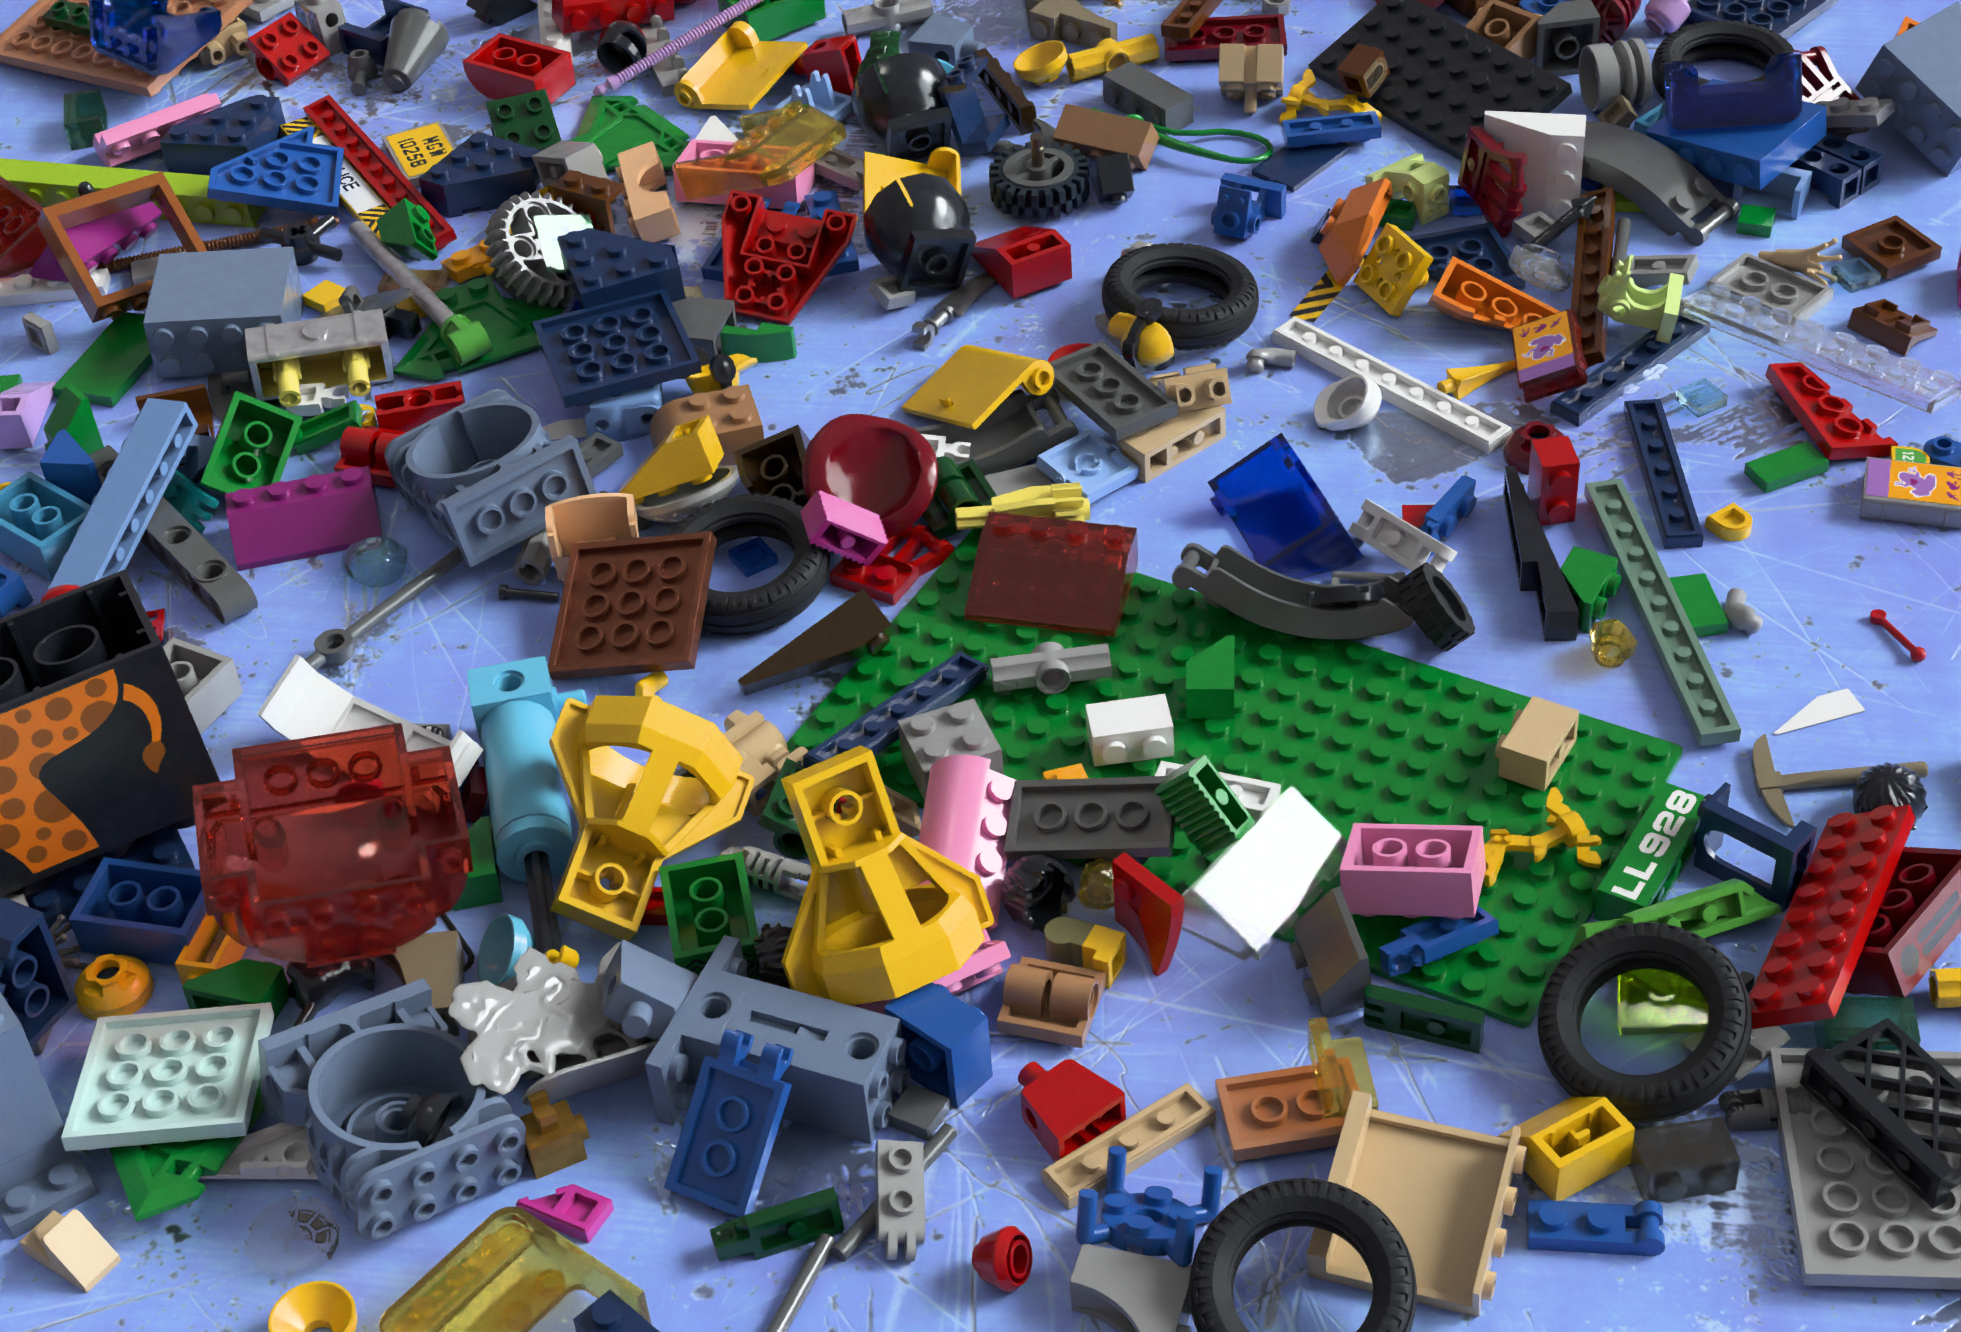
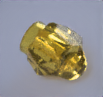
[1589,619,1638,669]
[1078,858,1114,911]

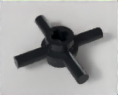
[259,214,343,266]

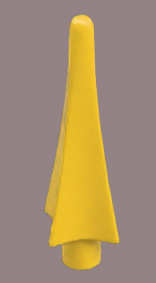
[1437,360,1517,400]

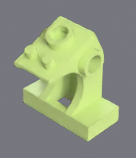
[1364,153,1450,225]
[1597,255,1684,344]

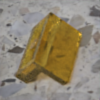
[1307,1017,1379,1119]

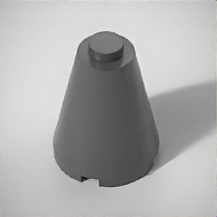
[382,8,449,91]

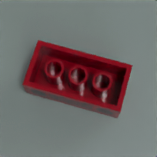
[1845,847,1961,998]

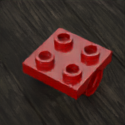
[246,12,331,87]
[333,426,406,488]

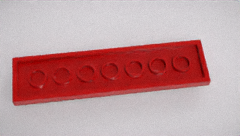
[1749,804,1916,1029]

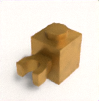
[519,1089,590,1180]

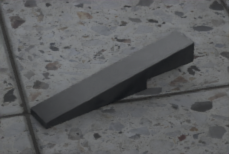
[1503,466,1579,642]

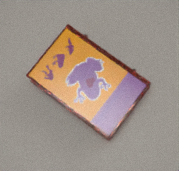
[1511,309,1587,403]

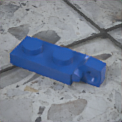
[1419,475,1477,558]
[1379,905,1499,977]

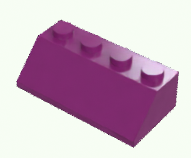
[29,202,163,282]
[225,466,384,571]

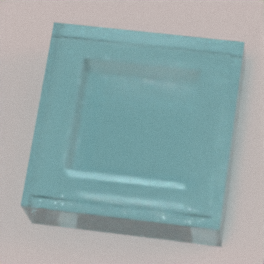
[1831,257,1881,293]
[1675,378,1728,418]

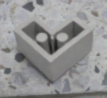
[532,140,617,205]

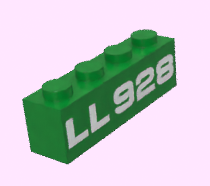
[1591,782,1705,921]

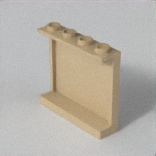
[1307,1090,1527,1317]

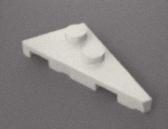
[200,1122,318,1179]

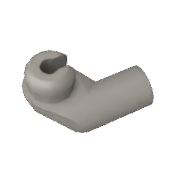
[1246,347,1296,373]
[1723,588,1763,635]

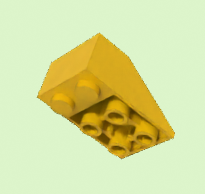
[617,415,724,506]

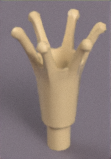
[1758,238,1842,286]

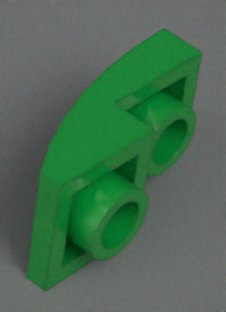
[720,322,797,363]

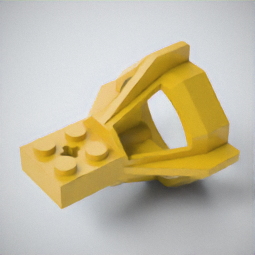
[549,695,755,942]
[781,745,994,1005]

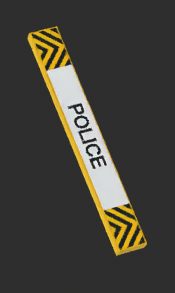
[280,116,390,239]

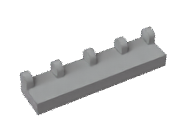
[641,15,689,97]

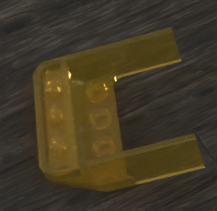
[673,100,847,200]
[379,1207,652,1332]

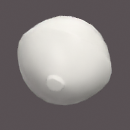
[1314,374,1382,431]

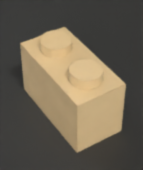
[1495,696,1579,792]

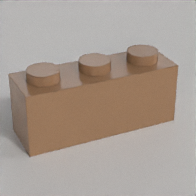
[1052,104,1159,171]

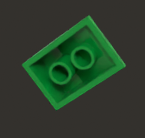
[200,391,303,495]

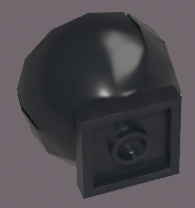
[851,52,952,163]
[863,173,977,292]

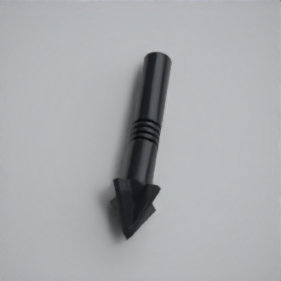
[1517,196,1597,264]

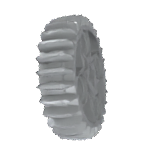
[483,191,583,309]

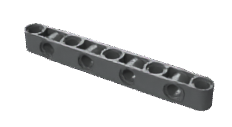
[88,445,258,624]

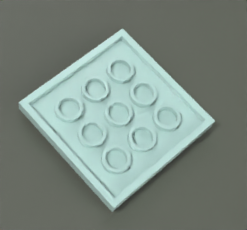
[61,1002,274,1151]

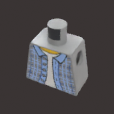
[294,0,347,57]

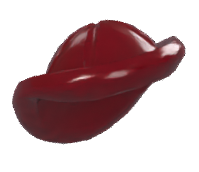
[802,414,938,538]

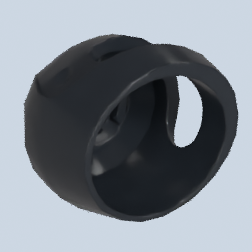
[597,20,647,75]

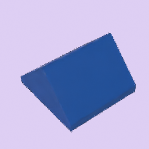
[40,429,102,505]

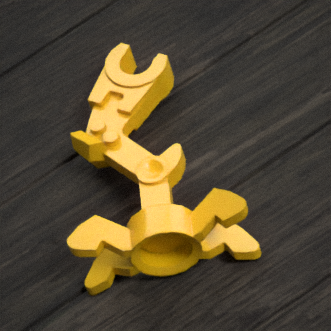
[1279,69,1382,125]
[1484,787,1601,887]

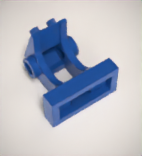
[1211,172,1286,239]

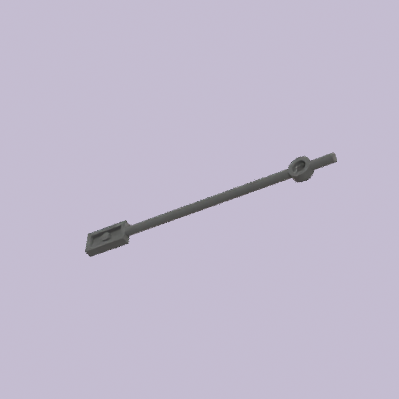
[305,431,624,671]

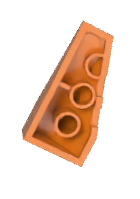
[1428,256,1570,332]

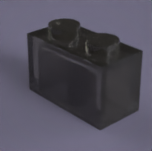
[1629,1116,1741,1203]

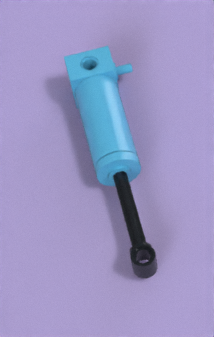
[467,655,587,954]

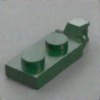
[710,1187,845,1261]

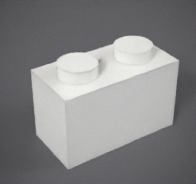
[1085,694,1174,767]

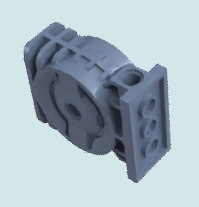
[384,389,597,568]
[258,978,526,1240]

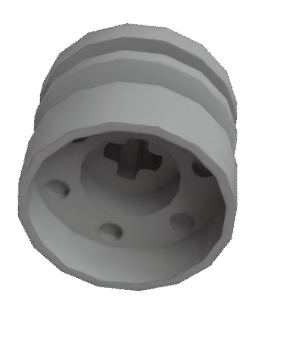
[1578,38,1653,112]

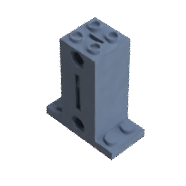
[645,935,910,1144]
[0,992,99,1239]

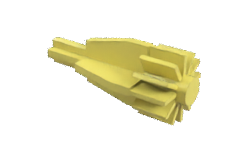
[955,482,1090,540]

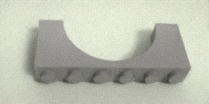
[1070,1244,1192,1332]

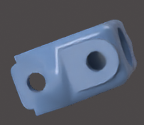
[585,383,664,442]

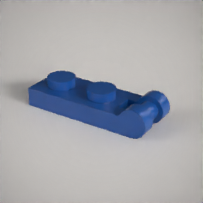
[1527,1199,1665,1256]

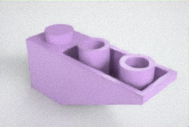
[0,381,56,450]

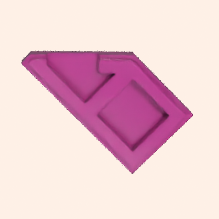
[515,1184,614,1244]

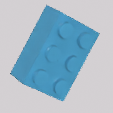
[0,471,91,581]

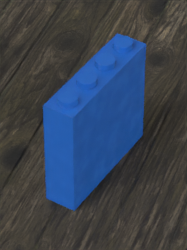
[1646,79,1826,190]

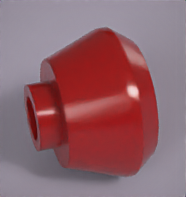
[972,1226,1033,1292]

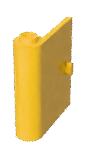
[674,21,808,110]
[863,147,962,229]
[901,345,1054,430]

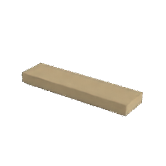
[1041,1082,1216,1210]

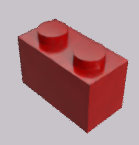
[1527,435,1580,526]

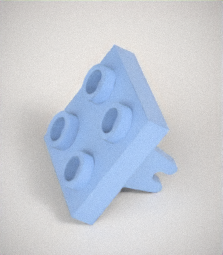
[770,70,854,138]

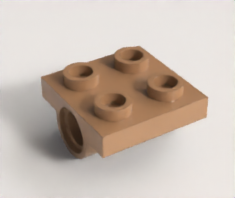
[997,956,1106,1048]

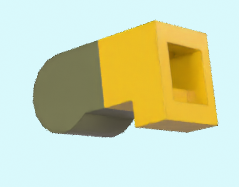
[1044,916,1127,989]

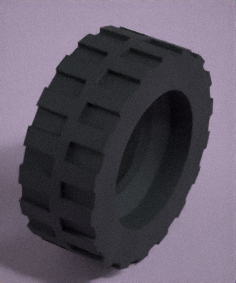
[1398,562,1475,651]

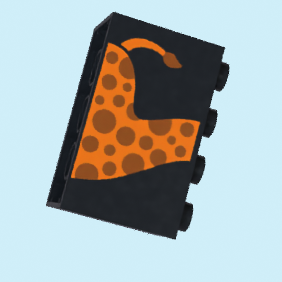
[0,569,228,897]

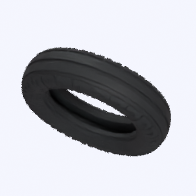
[1652,20,1795,99]
[1102,243,1259,351]
[670,494,830,636]
[1538,922,1752,1123]
[1189,1178,1417,1332]

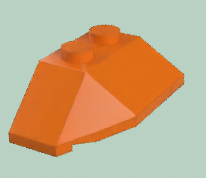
[1318,178,1394,287]

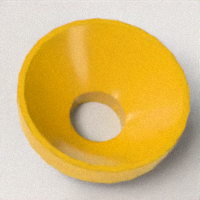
[1013,40,1068,85]
[74,954,154,1021]
[268,1281,358,1332]

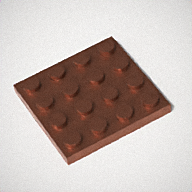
[548,531,717,680]

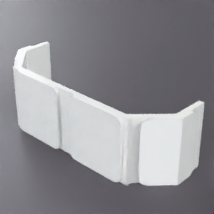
[257,655,483,813]

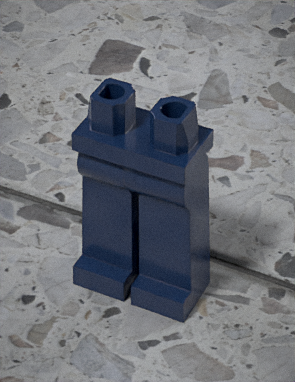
[1789,132,1883,209]

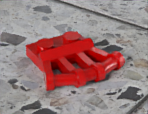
[829,524,954,606]

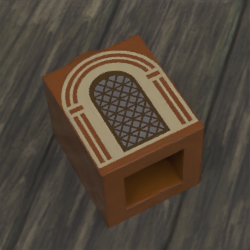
[1337,43,1390,99]

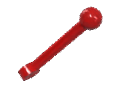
[1870,609,1926,662]

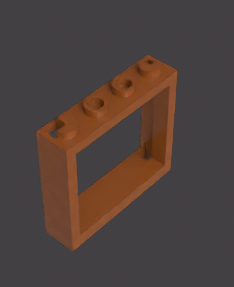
[37,171,207,323]

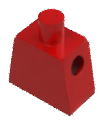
[794,35,862,96]
[1018,1059,1126,1162]

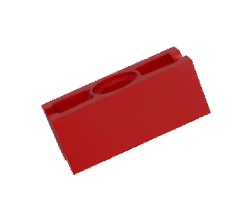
[374,380,466,432]

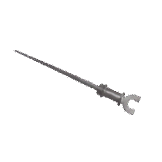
[912,271,997,352]

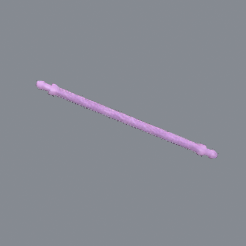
[593,0,763,96]

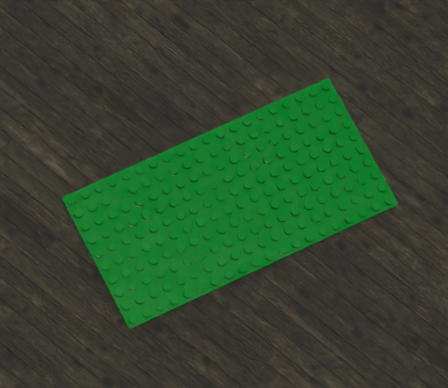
[786,527,1683,1028]

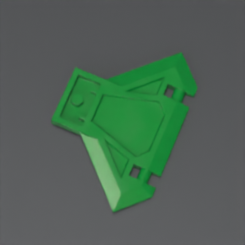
[566,96,690,174]
[393,276,576,381]
[109,1080,265,1222]

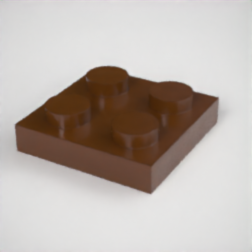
[1841,215,1942,280]

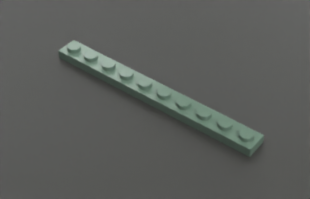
[1584,478,1741,747]

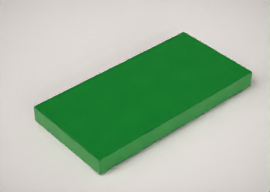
[52,312,153,407]

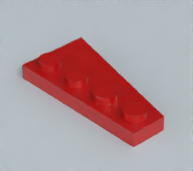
[1765,362,1898,461]

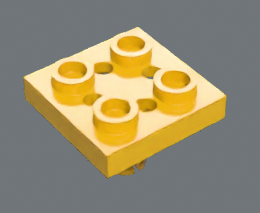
[1353,223,1434,317]

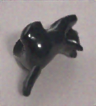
[286,933,376,1027]

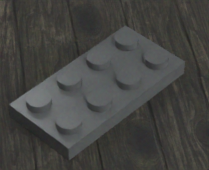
[1049,341,1178,441]
[1004,776,1176,860]

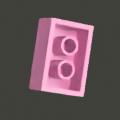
[1339,823,1486,919]

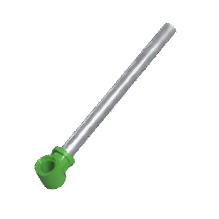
[349,221,492,366]

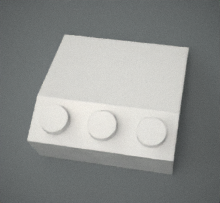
[1484,111,1586,222]

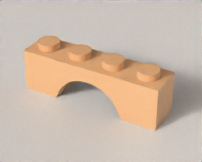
[615,141,681,243]

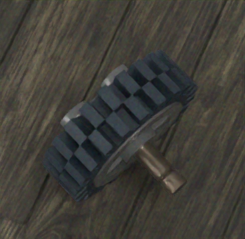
[989,133,1090,221]

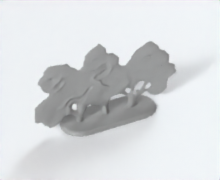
[448,942,659,1106]

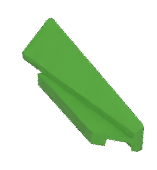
[1567,878,1781,954]

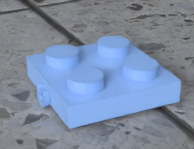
[1036,428,1140,504]

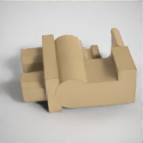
[197,16,252,66]
[1149,363,1232,413]
[723,710,808,817]

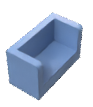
[1732,167,1812,220]

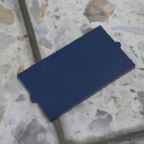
[1252,142,1351,193]

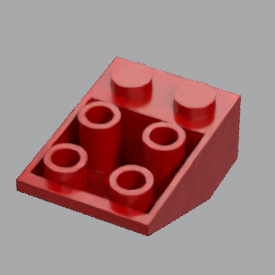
[971,226,1072,299]

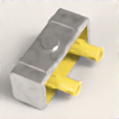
[244,309,395,407]

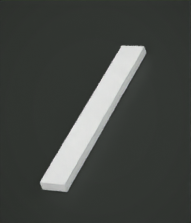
[1272,317,1512,454]

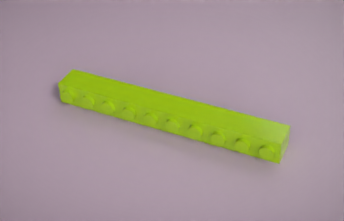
[0,158,267,227]

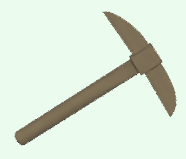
[1752,734,1928,829]

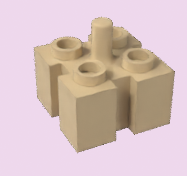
[1218,44,1285,114]

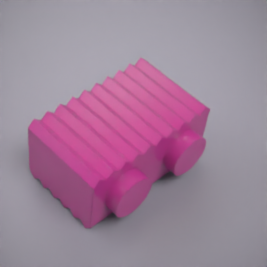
[800,490,888,566]

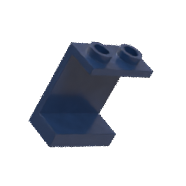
[937,55,1011,157]

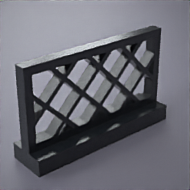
[1800,1018,1961,1209]

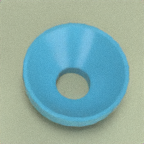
[478,913,536,986]

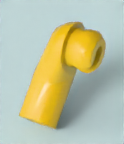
[634,671,668,700]

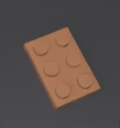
[1215,1059,1359,1162]

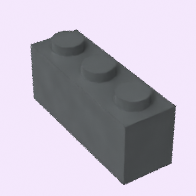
[1103,61,1194,136]

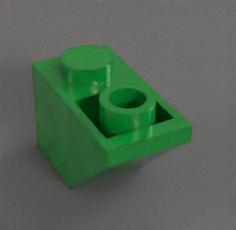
[376,198,438,261]
[1560,546,1622,634]

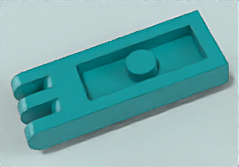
[163,469,219,534]

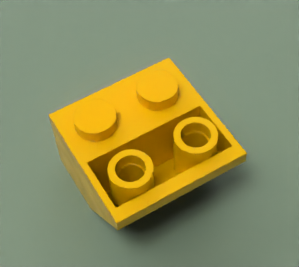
[1498,1096,1635,1201]

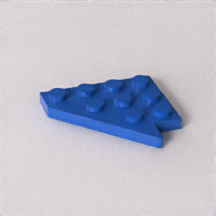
[207,126,344,217]

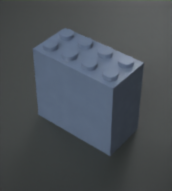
[1855,1,1961,177]
[143,246,304,378]

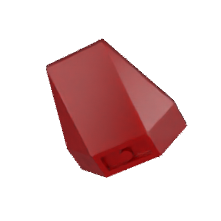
[721,189,858,325]

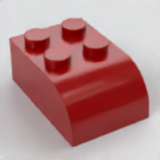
[462,33,576,104]

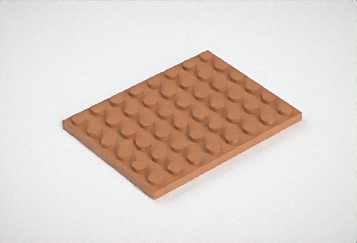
[0,0,254,97]

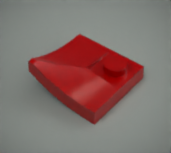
[1112,852,1184,977]

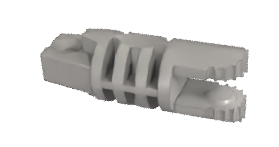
[719,845,811,902]

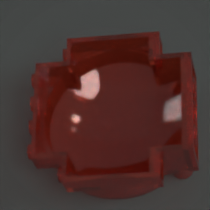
[192,723,474,968]

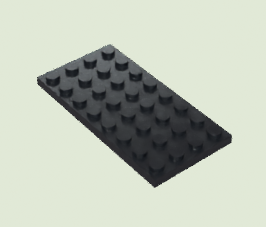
[1308,0,1573,161]

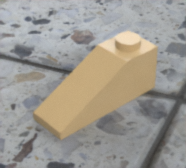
[1116,405,1226,483]

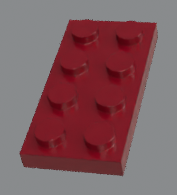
[1163,14,1287,63]

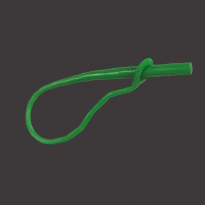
[1091,108,1273,164]

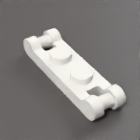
[1348,498,1458,573]

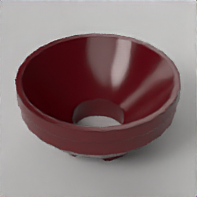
[1503,421,1565,475]

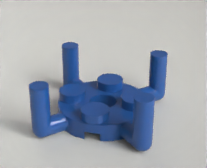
[1076,1146,1223,1267]

